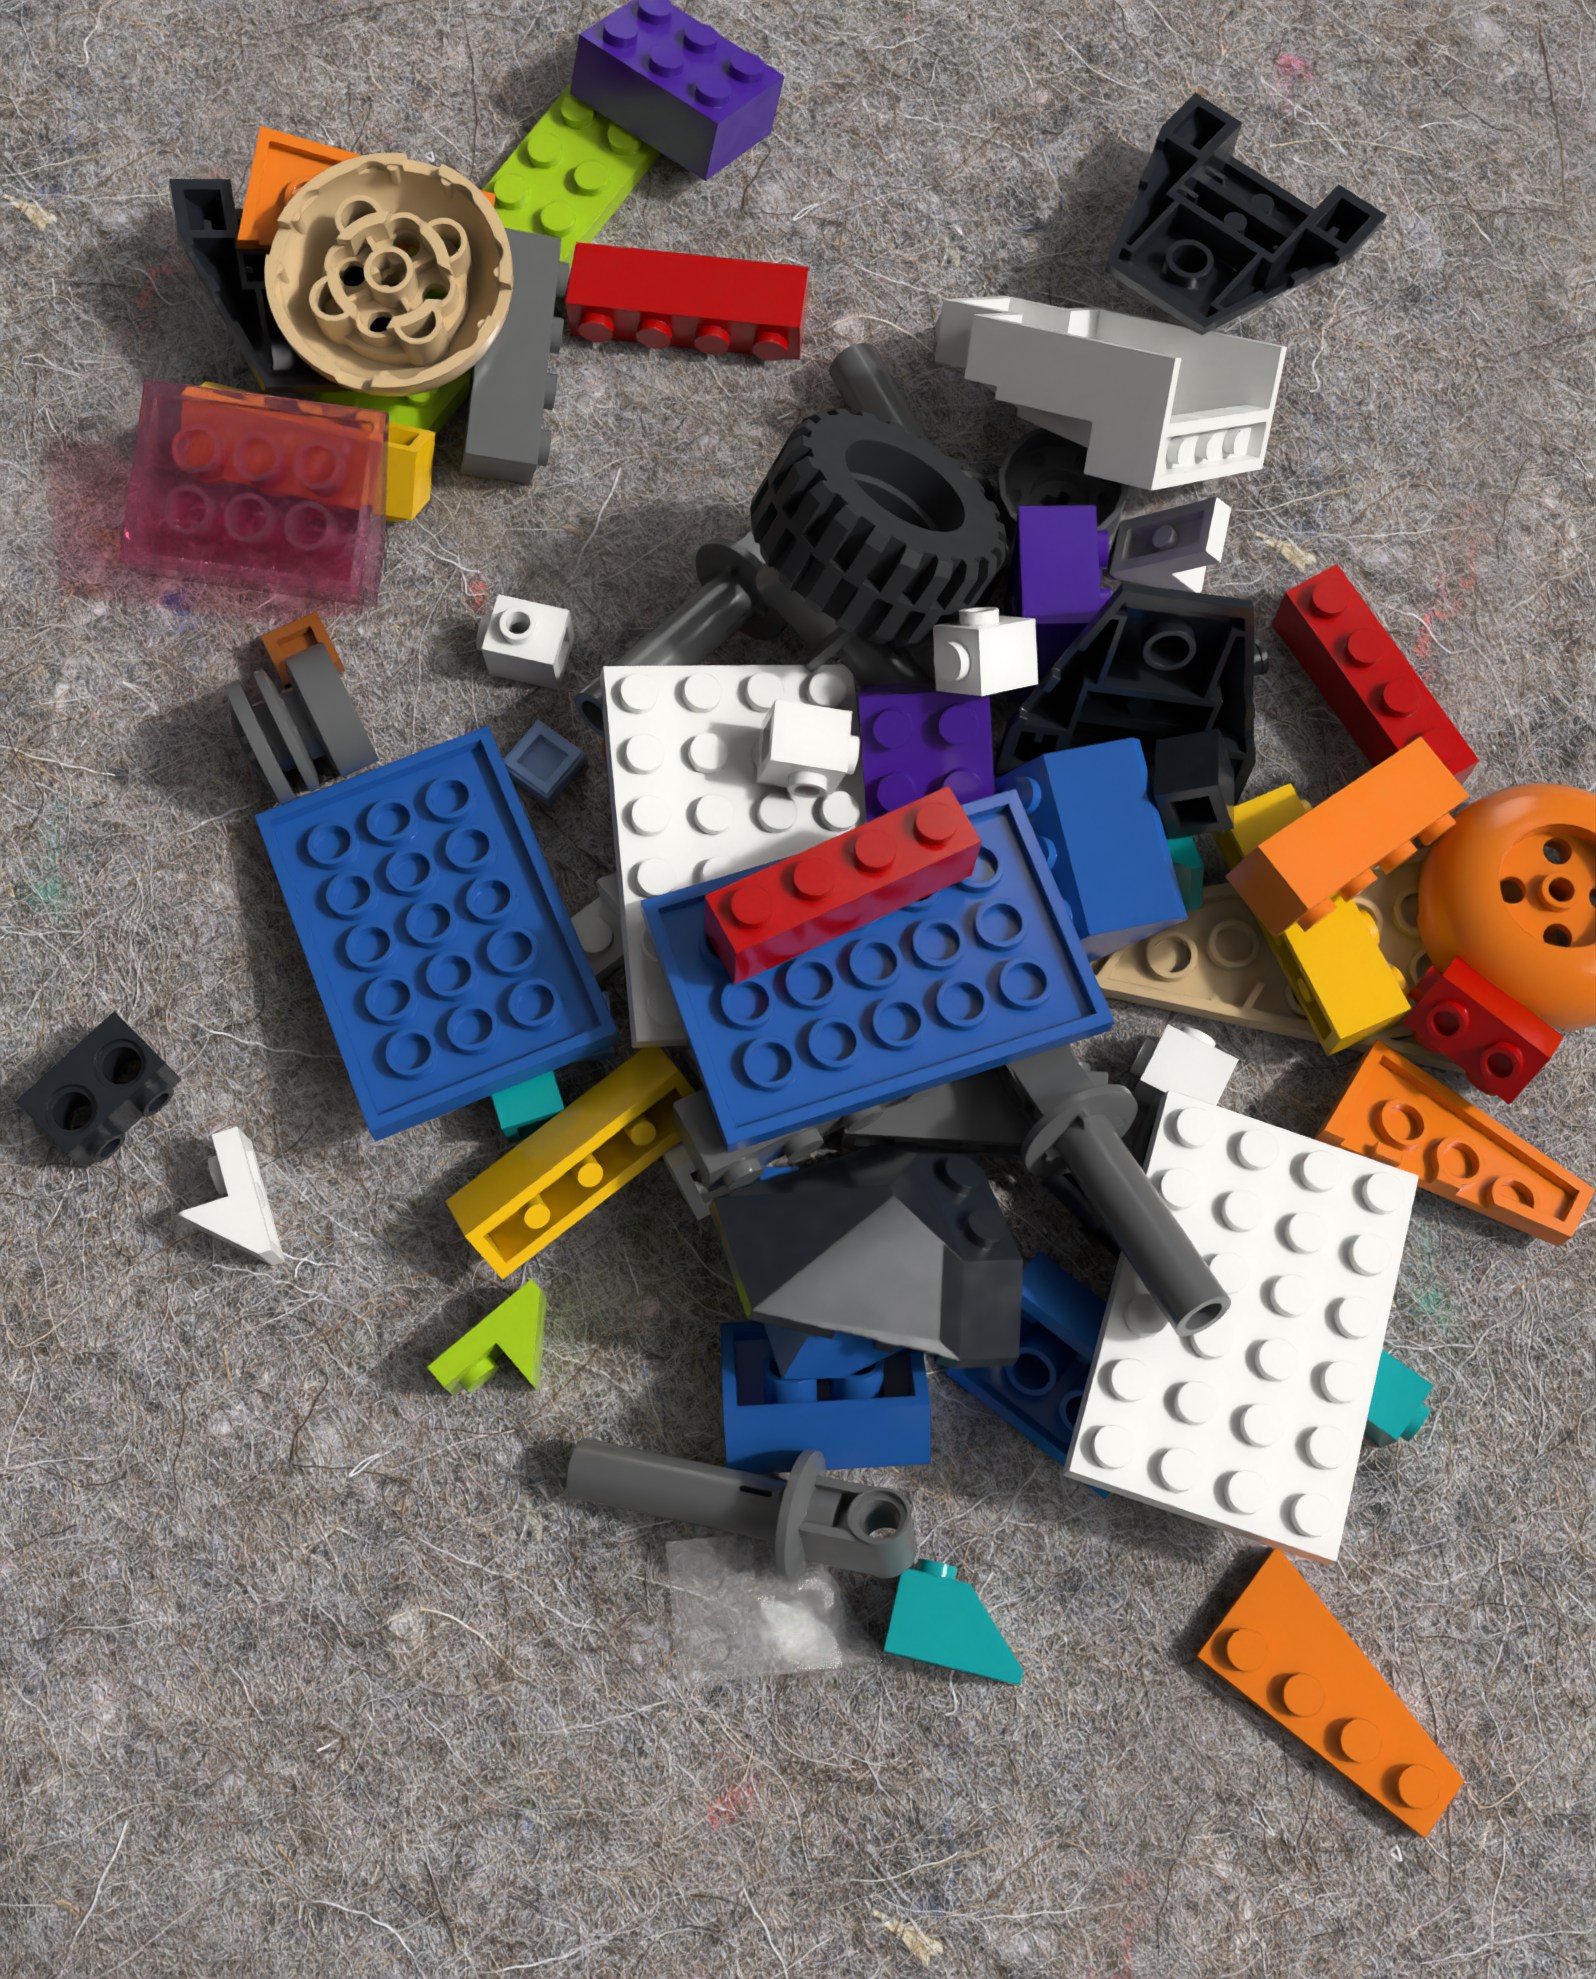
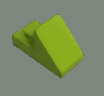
[427,1278,547,1396]

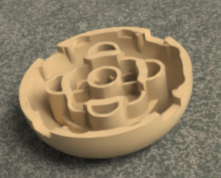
[264,153,514,397]

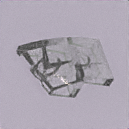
[666,1535,882,1686]

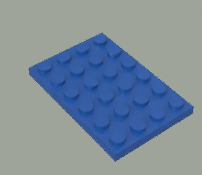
[254,726,622,1142]
[641,789,1114,1153]

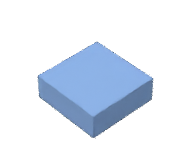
[503,719,588,807]

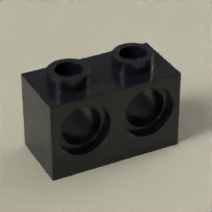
[16,1011,182,1169]

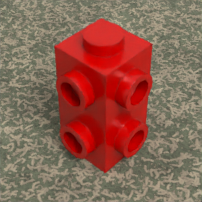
[1403,955,1564,1105]

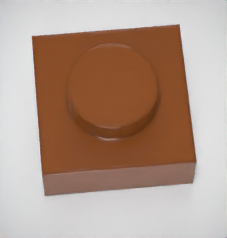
[261,611,345,689]

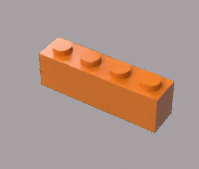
[1225,737,1470,939]

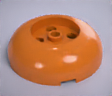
[1417,783,1596,1032]

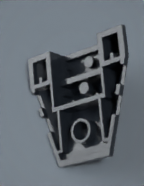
[1105,93,1387,335]
[169,179,411,393]
[994,582,1256,806]
[709,1145,1023,1369]

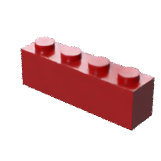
[565,242,809,361]
[1272,563,1480,786]
[704,786,982,985]

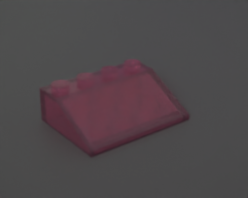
[118,379,389,607]

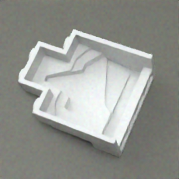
[935,296,1287,491]

